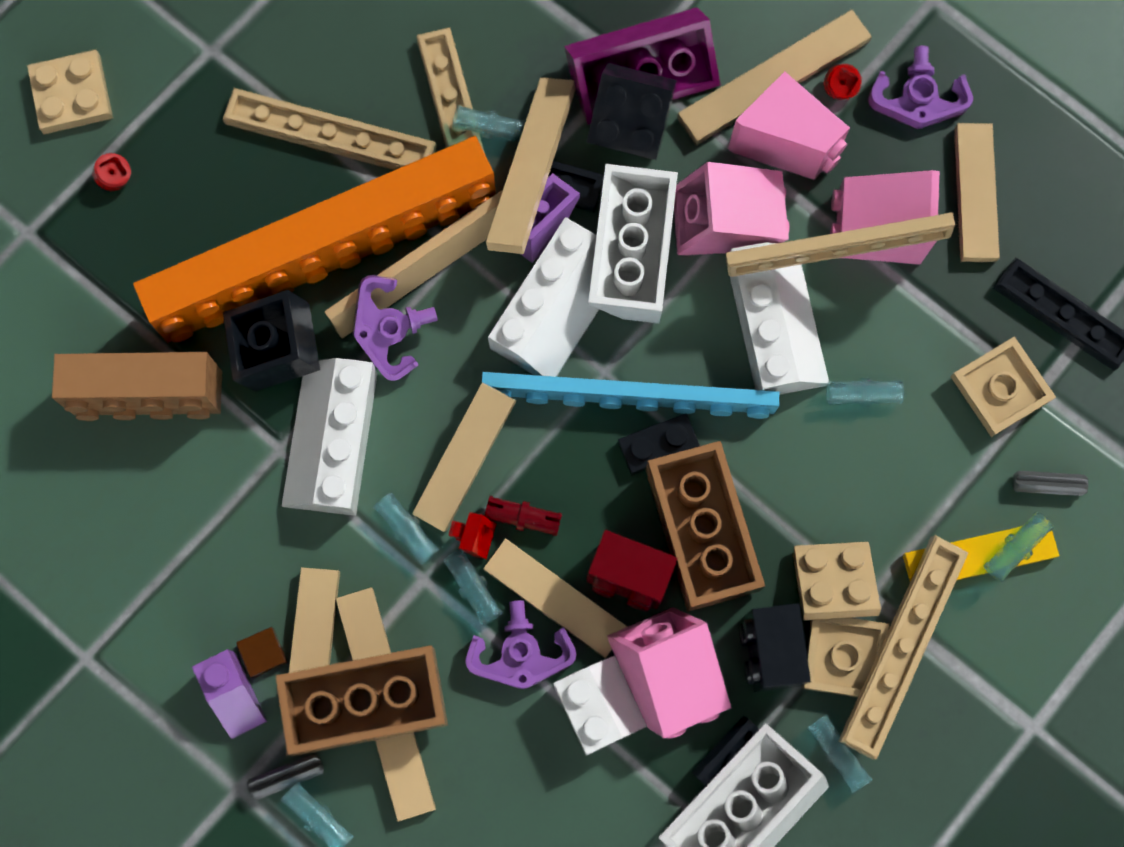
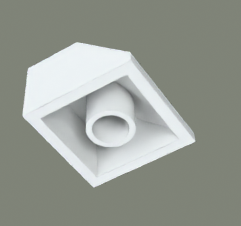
[553,656,647,755]

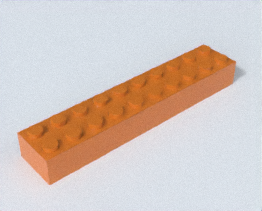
[133,135,496,343]

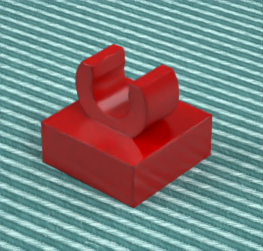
[448,512,497,560]

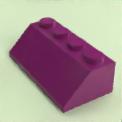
[564,7,721,125]

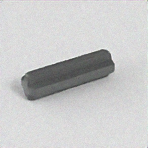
[1013,471,1088,496]
[247,753,324,800]

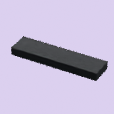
[993,257,1124,371]

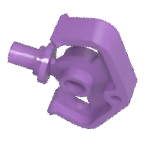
[868,46,973,129]
[353,275,438,381]
[466,601,576,690]

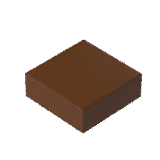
[236,627,288,678]

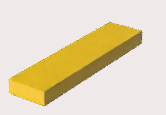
[902,520,1060,582]

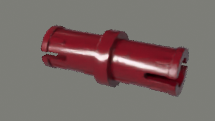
[484,495,562,536]

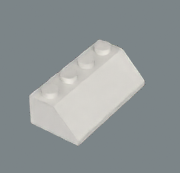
[588,164,678,324]
[488,217,599,377]
[730,242,830,395]
[281,358,378,516]
[659,723,829,847]

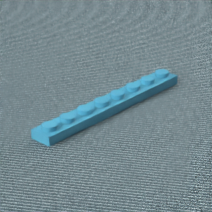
[482,372,780,419]

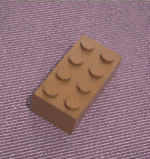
[52,352,222,421]
[645,441,765,612]
[276,645,448,756]

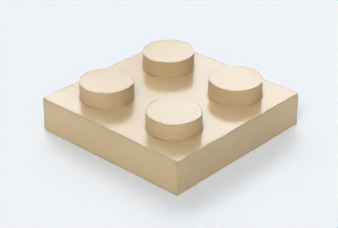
[27,50,113,134]
[950,336,1056,437]
[793,542,881,620]
[802,618,889,698]

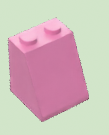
[728,72,850,180]
[674,162,789,256]
[830,170,940,265]
[607,607,731,739]

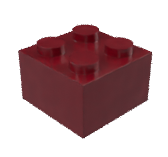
[587,530,678,612]

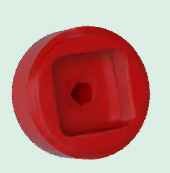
[824,64,862,100]
[92,153,131,191]

